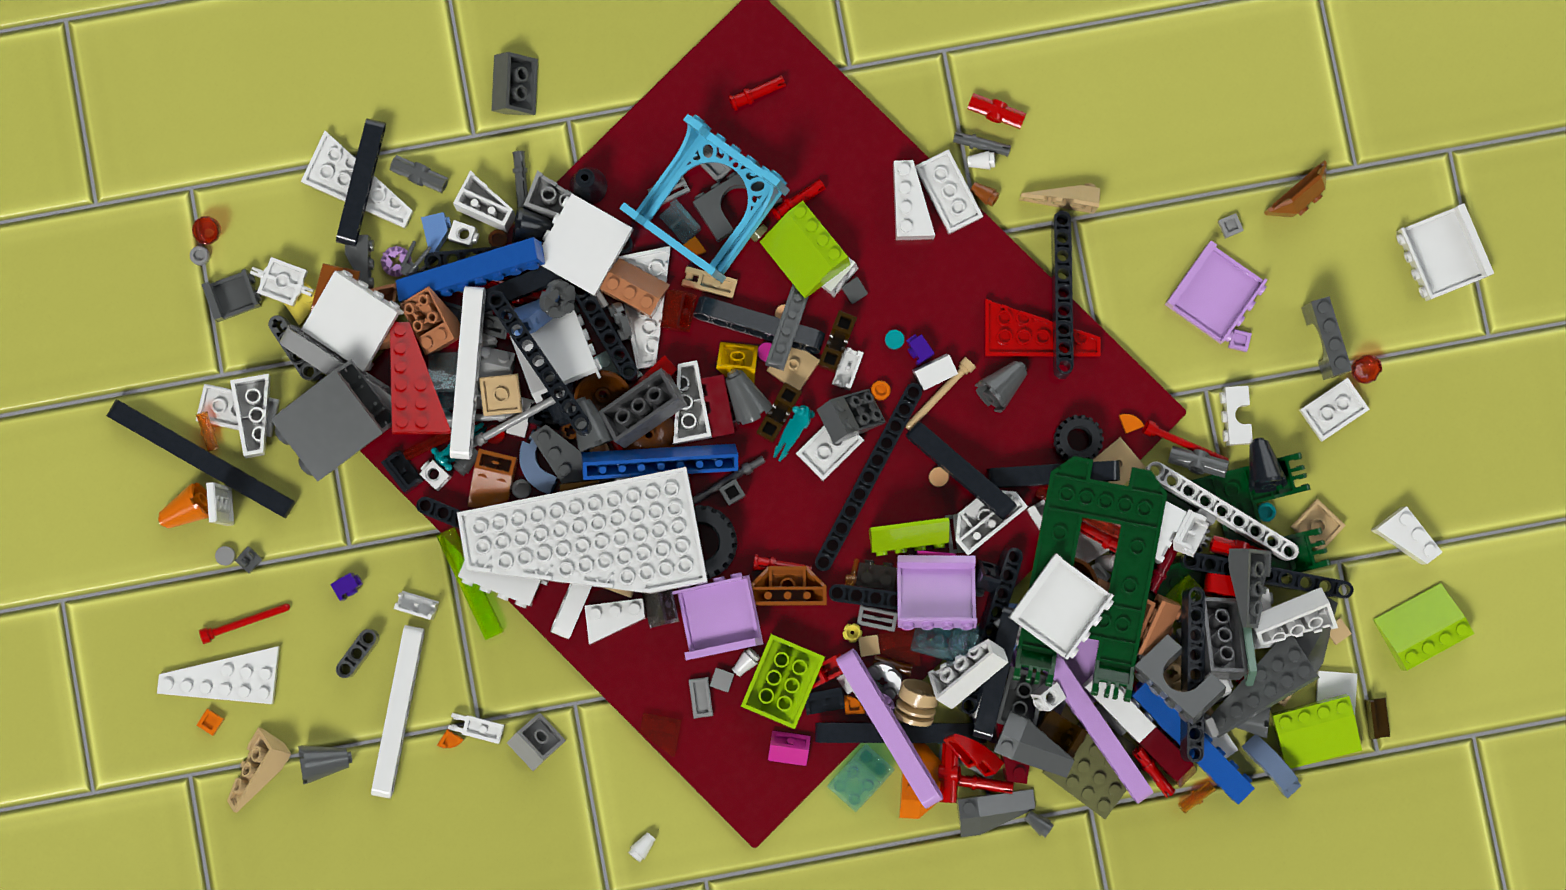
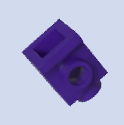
[906,334,934,366]
[330,573,363,601]

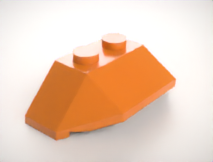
[899,743,941,819]

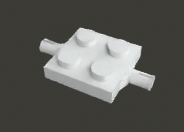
[250,257,314,307]

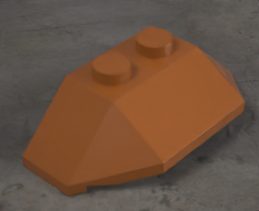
[1264,160,1327,217]
[751,566,827,605]

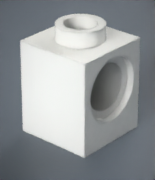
[448,220,479,248]
[420,460,452,491]
[1030,682,1066,711]

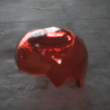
[192,216,221,245]
[1351,354,1382,384]

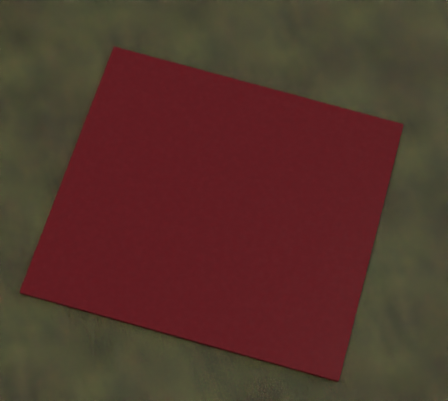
[360,0,1186,848]

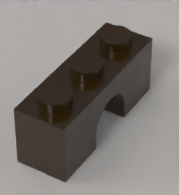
[818,310,857,373]
[756,382,802,443]

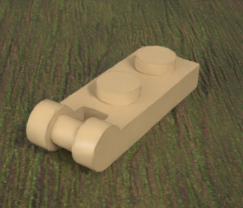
[681,267,738,299]

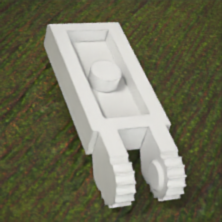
[448,713,505,744]

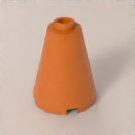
[158,483,209,529]

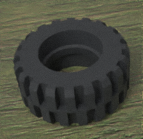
[694,505,737,579]

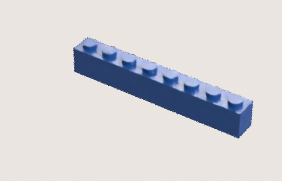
[396,237,545,303]
[581,444,738,480]
[1131,681,1255,805]

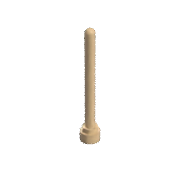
[906,357,976,430]

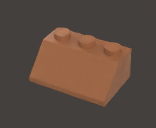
[600,258,670,319]
[1138,594,1181,656]

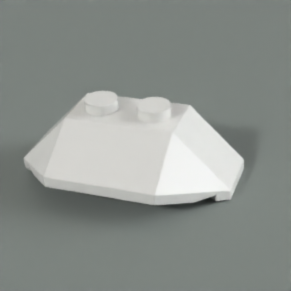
[955,490,1028,555]

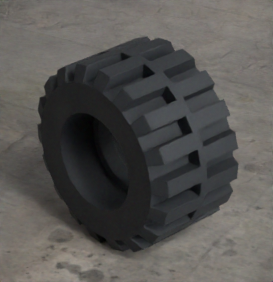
[1053,415,1104,461]

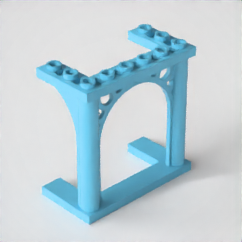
[619,114,789,283]

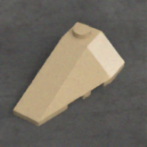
[1019,183,1100,214]
[227,727,291,813]

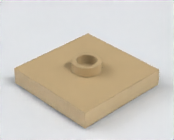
[767,348,820,390]
[479,373,523,416]
[1093,437,1145,485]
[1291,499,1346,551]

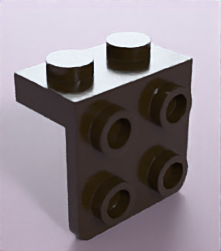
[1037,710,1088,758]

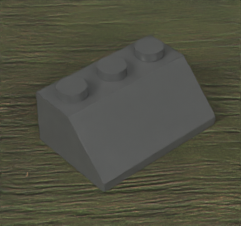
[491,52,538,115]

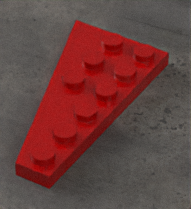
[985,299,1101,357]
[390,322,451,434]

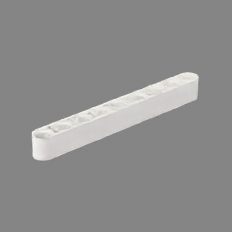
[450,286,486,460]
[1145,461,1299,561]
[550,477,628,639]
[371,625,425,799]

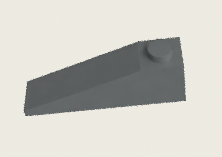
[1228,549,1272,628]
[1294,596,1338,673]
[957,789,1036,837]

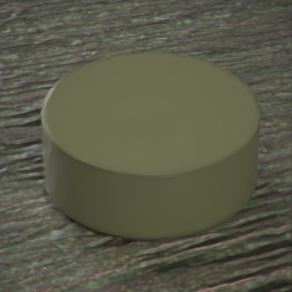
[751,224,768,242]

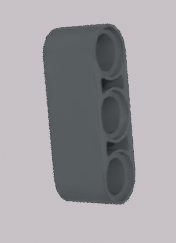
[336,629,380,678]

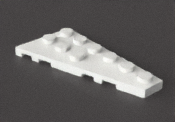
[301,131,413,229]
[615,246,671,370]
[157,646,280,704]

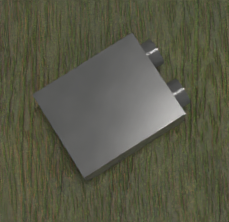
[270,359,392,482]

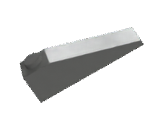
[994,711,1075,778]

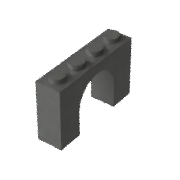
[693,161,782,243]
[1301,296,1352,380]
[1134,634,1226,725]

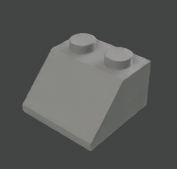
[478,346,515,392]
[507,713,566,771]

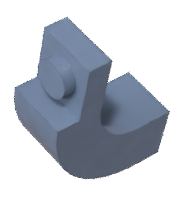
[519,427,559,494]
[1241,735,1301,798]

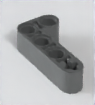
[268,315,326,381]

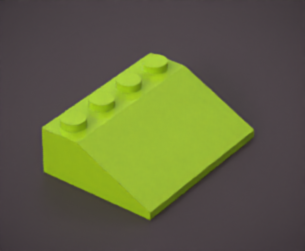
[760,201,851,299]
[869,517,949,556]
[1373,583,1474,671]
[741,634,825,729]
[1270,694,1362,769]

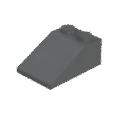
[996,666,1047,726]

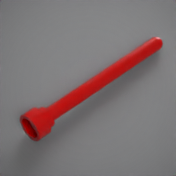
[1142,420,1229,461]
[199,604,290,644]

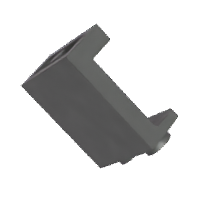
[202,269,262,322]

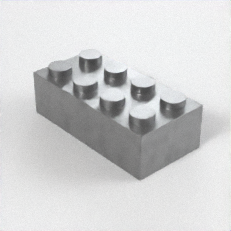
[599,368,687,448]
[1194,597,1248,680]

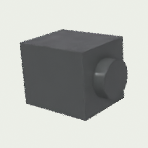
[719,479,746,506]

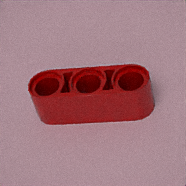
[1203,573,1236,598]

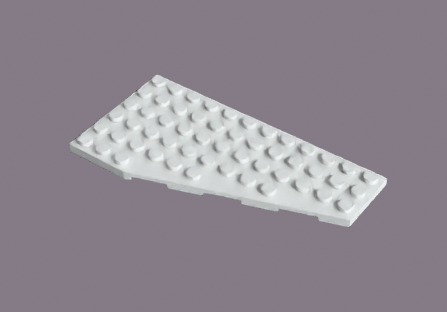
[457,467,708,594]

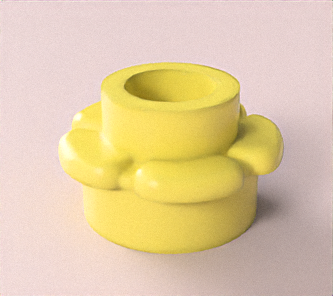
[843,623,862,642]

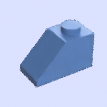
[421,212,452,253]

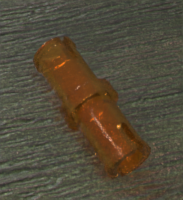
[196,411,219,451]
[1178,781,1216,814]

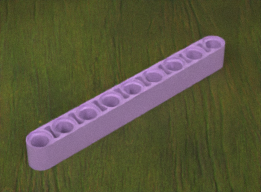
[836,649,943,809]
[1046,653,1154,804]

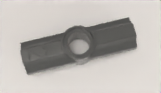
[390,155,449,193]
[1168,446,1229,478]

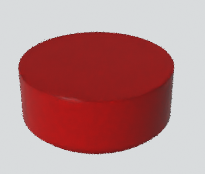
[486,425,505,445]

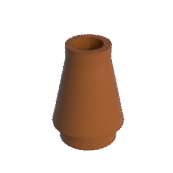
[970,182,1000,206]

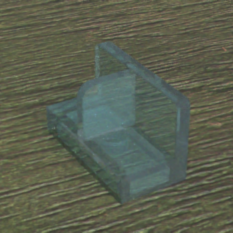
[660,198,701,244]

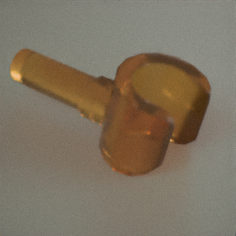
[845,559,859,585]

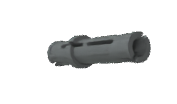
[953,131,1011,157]
[512,151,528,208]

